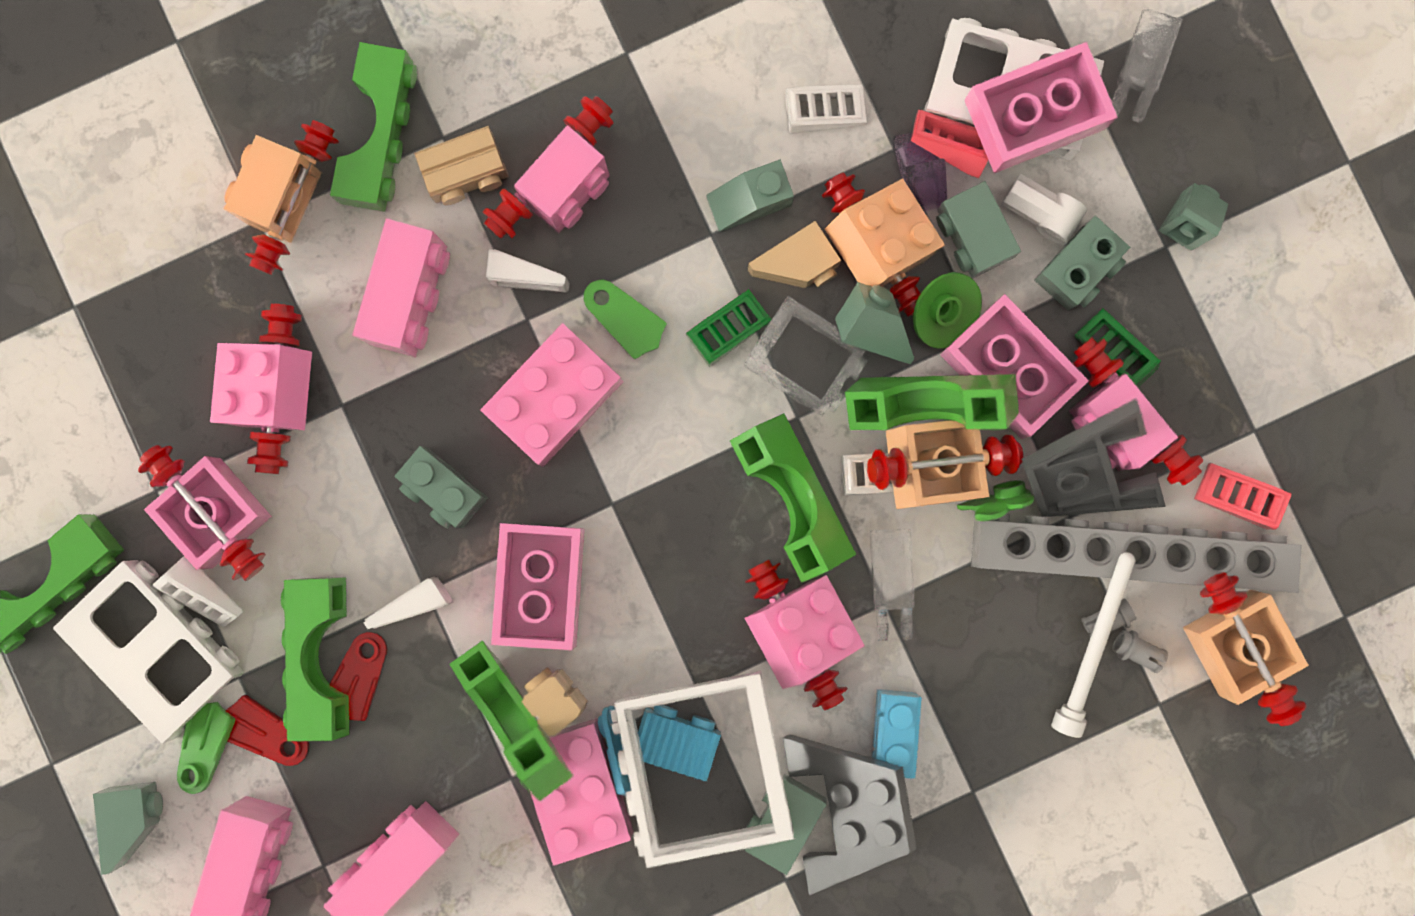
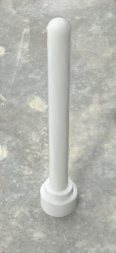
[1051,552,1135,738]

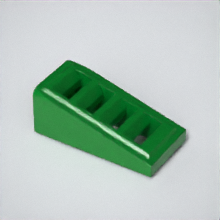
[686,289,772,367]
[1075,308,1161,388]

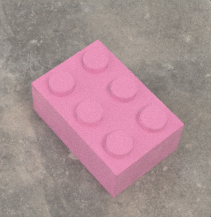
[964,42,1117,173]
[353,218,450,358]
[940,294,1089,439]
[480,323,623,467]
[491,523,585,650]
[530,718,633,866]
[190,796,293,916]
[323,801,459,916]

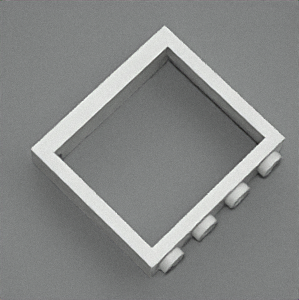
[610,671,794,868]

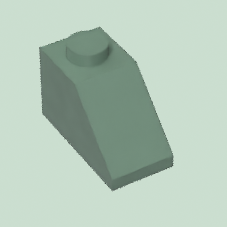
[706,159,794,233]
[1158,183,1228,251]
[835,282,914,364]
[93,782,163,875]

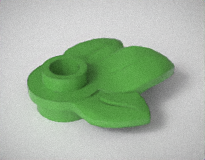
[957,480,1034,522]

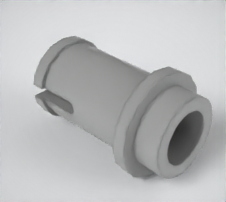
[1081,598,1136,638]
[1113,630,1168,673]

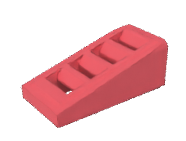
[911,110,988,178]
[1194,463,1291,530]

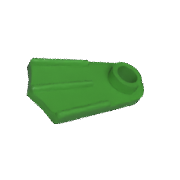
[584,280,667,359]
[177,702,235,794]

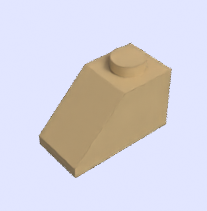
[748,221,841,288]

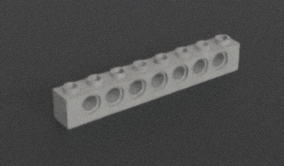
[971,514,1301,593]

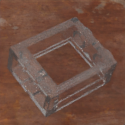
[744,296,868,417]

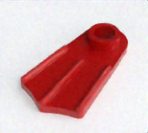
[329,632,387,721]
[225,694,309,766]

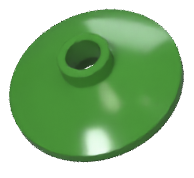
[913,272,982,348]

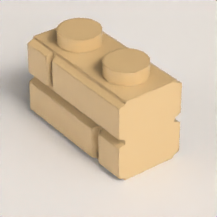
[415,126,509,206]
[522,667,588,736]

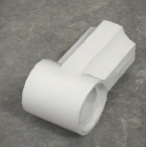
[1001,174,1087,245]

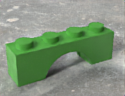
[330,42,417,212]
[845,374,1019,430]
[730,413,856,583]
[0,514,124,654]
[281,577,349,741]
[449,640,574,801]

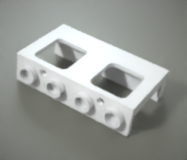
[924,18,1104,160]
[53,560,245,744]

